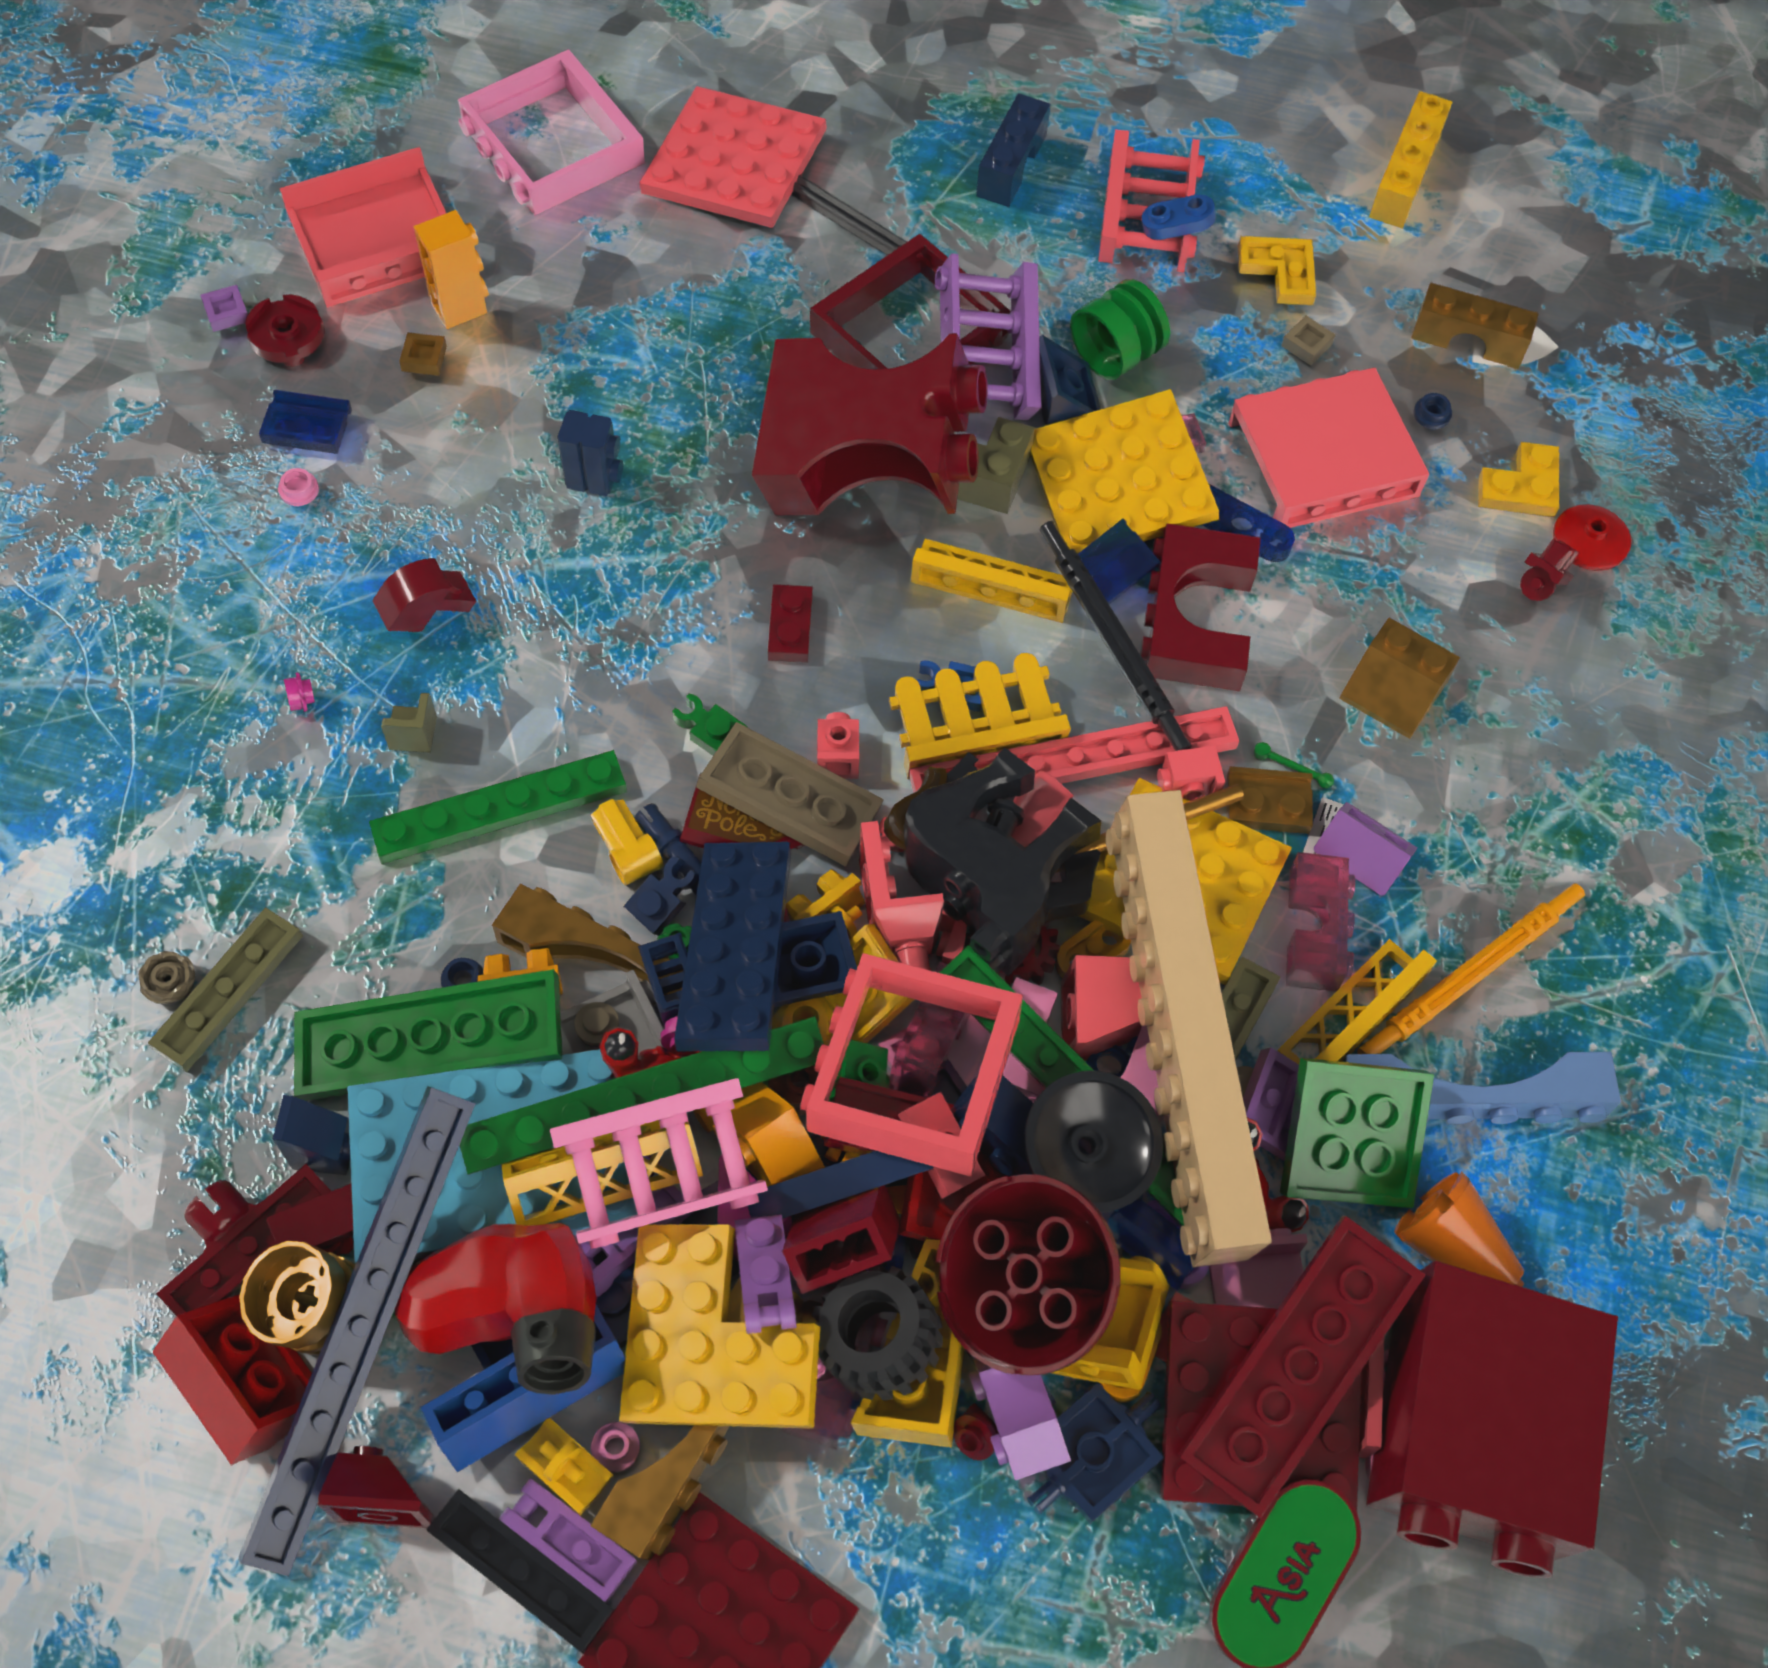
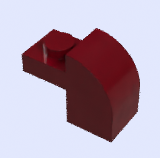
[372,558,476,632]

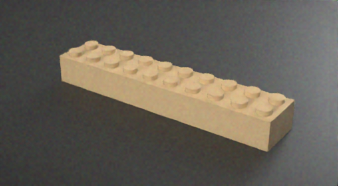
[1106,790,1272,1268]

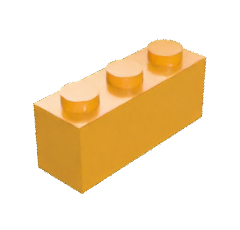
[413,210,489,329]

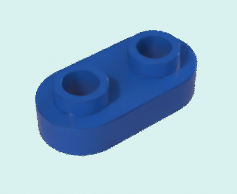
[1142,195,1216,240]

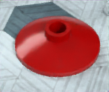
[1553,504,1631,571]

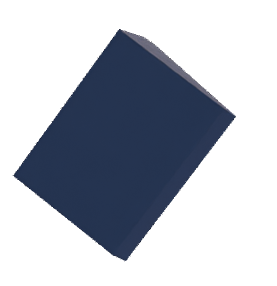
[1039,334,1101,426]

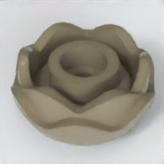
[138,951,195,1004]

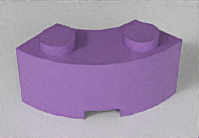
[968,1357,1071,1481]

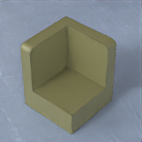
[381,693,437,753]

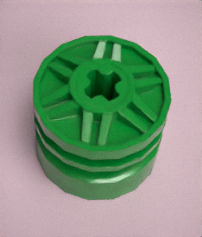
[1070,279,1171,380]

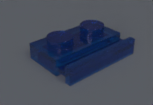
[259,390,352,454]
[1078,518,1160,605]

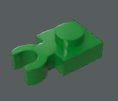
[672,694,748,756]

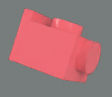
[817,712,859,779]
[1157,745,1226,801]

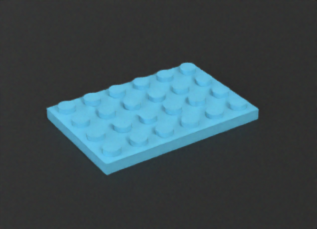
[347,1049,637,1263]

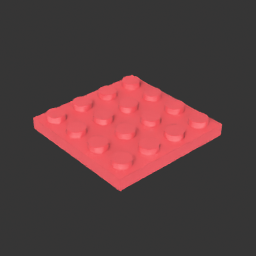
[639,86,827,228]

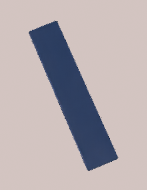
[748,1151,934,1219]

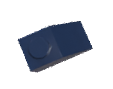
[272,1095,351,1176]

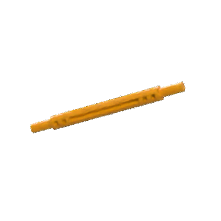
[1357,883,1585,1054]

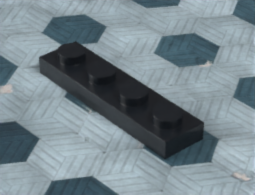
[426,1488,614,1654]

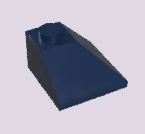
[774,911,857,1007]

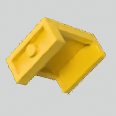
[1051,1256,1170,1390]

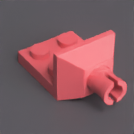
[859,821,944,971]

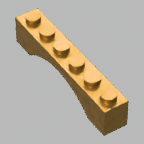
[492,883,683,996]
[591,1277,804,1560]

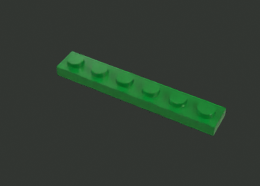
[369,750,627,864]

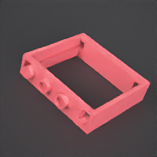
[800,953,1023,1177]

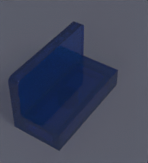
[1107,1198,1196,1291]

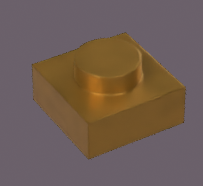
[399,332,447,376]

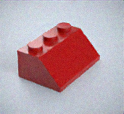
[152,1294,312,1465]

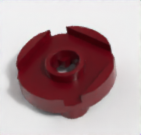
[246,294,325,367]

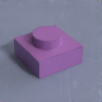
[200,285,248,332]

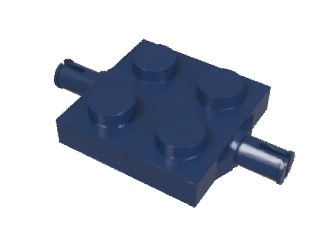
[1027,1382,1164,1525]

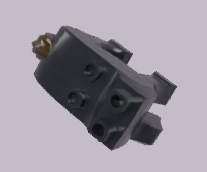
[884,748,1102,977]

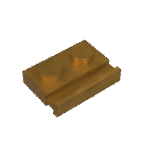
[1226,766,1313,834]

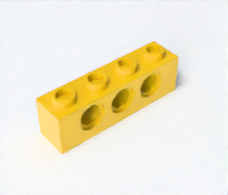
[1369,91,1453,229]

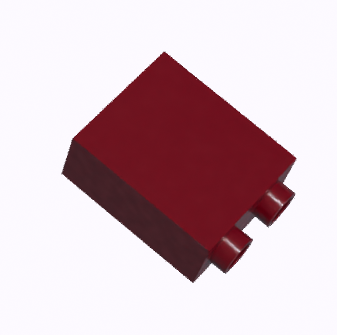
[1366,1261,1618,1578]

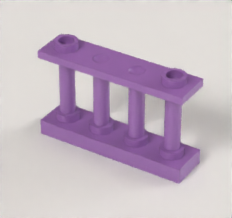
[935,253,1041,421]

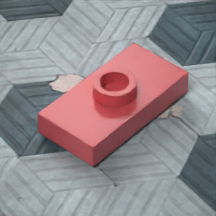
[898,1092,985,1198]

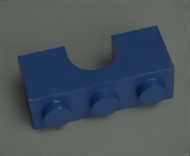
[976,93,1051,207]

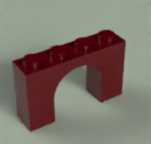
[1140,523,1261,692]

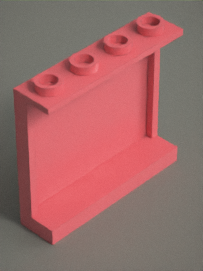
[279,147,446,308]
[1228,367,1429,531]

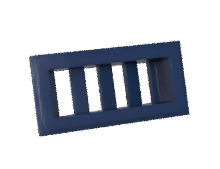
[638,933,687,1028]

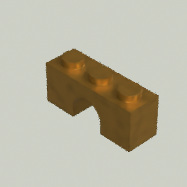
[1411,282,1539,369]

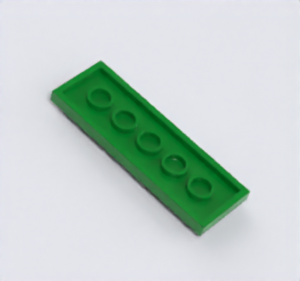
[294,969,563,1101]

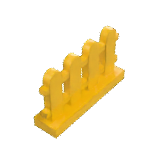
[889,653,1071,779]

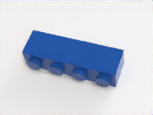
[420,1305,625,1473]

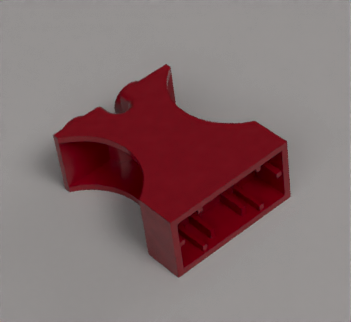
[752,333,988,515]

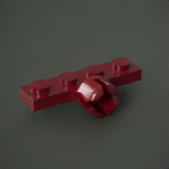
[156,1164,331,1316]

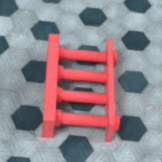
[1098,129,1205,272]

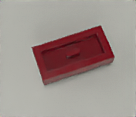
[768,584,813,663]

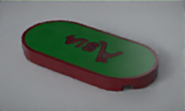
[1209,1480,1361,1668]

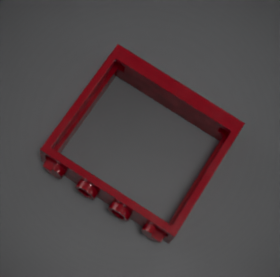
[810,233,1011,369]

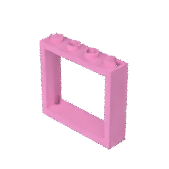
[458,49,645,216]

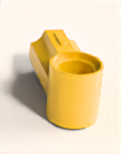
[591,799,664,886]

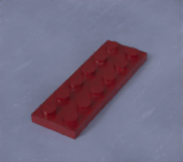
[1177,1216,1426,1518]

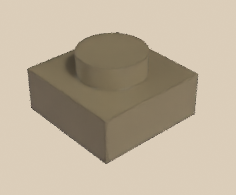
[1281,315,1336,366]

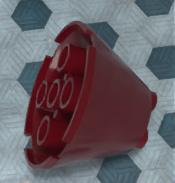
[936,1174,1121,1375]

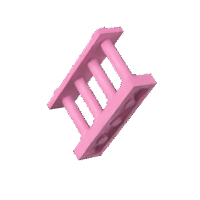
[550,1078,768,1249]

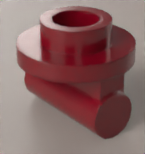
[953,1403,999,1460]

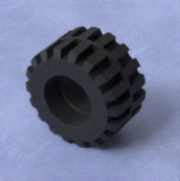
[812,1263,943,1401]

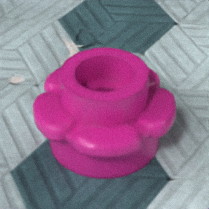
[284,672,315,712]

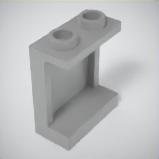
[561,970,666,1056]

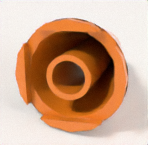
[1394,1171,1525,1287]

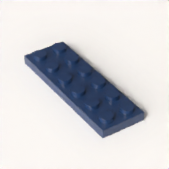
[674,842,791,1052]

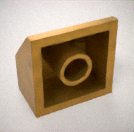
[1339,617,1460,739]

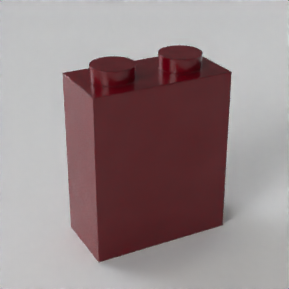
[782,1185,901,1294]

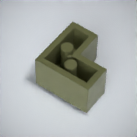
[957,417,1035,514]

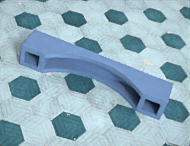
[1343,1052,1621,1125]

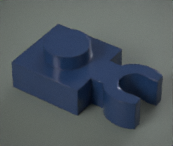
[623,856,700,936]

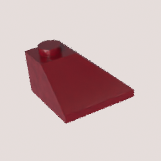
[317,1446,436,1528]

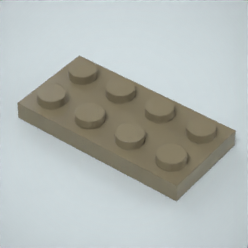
[696,722,884,867]

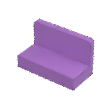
[1314,802,1417,896]

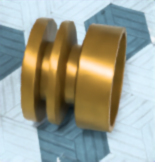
[239,1241,356,1356]

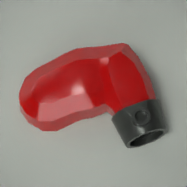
[394,1223,596,1395]

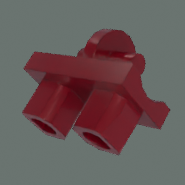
[1520,539,1580,601]

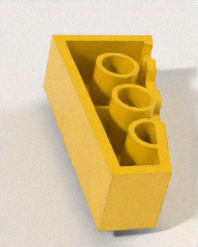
[851,1239,965,1448]

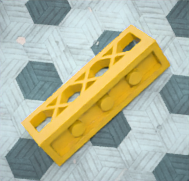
[911,539,1073,623]
[1277,939,1437,1065]
[501,1120,704,1226]

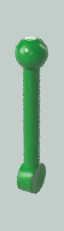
[1253,742,1334,789]

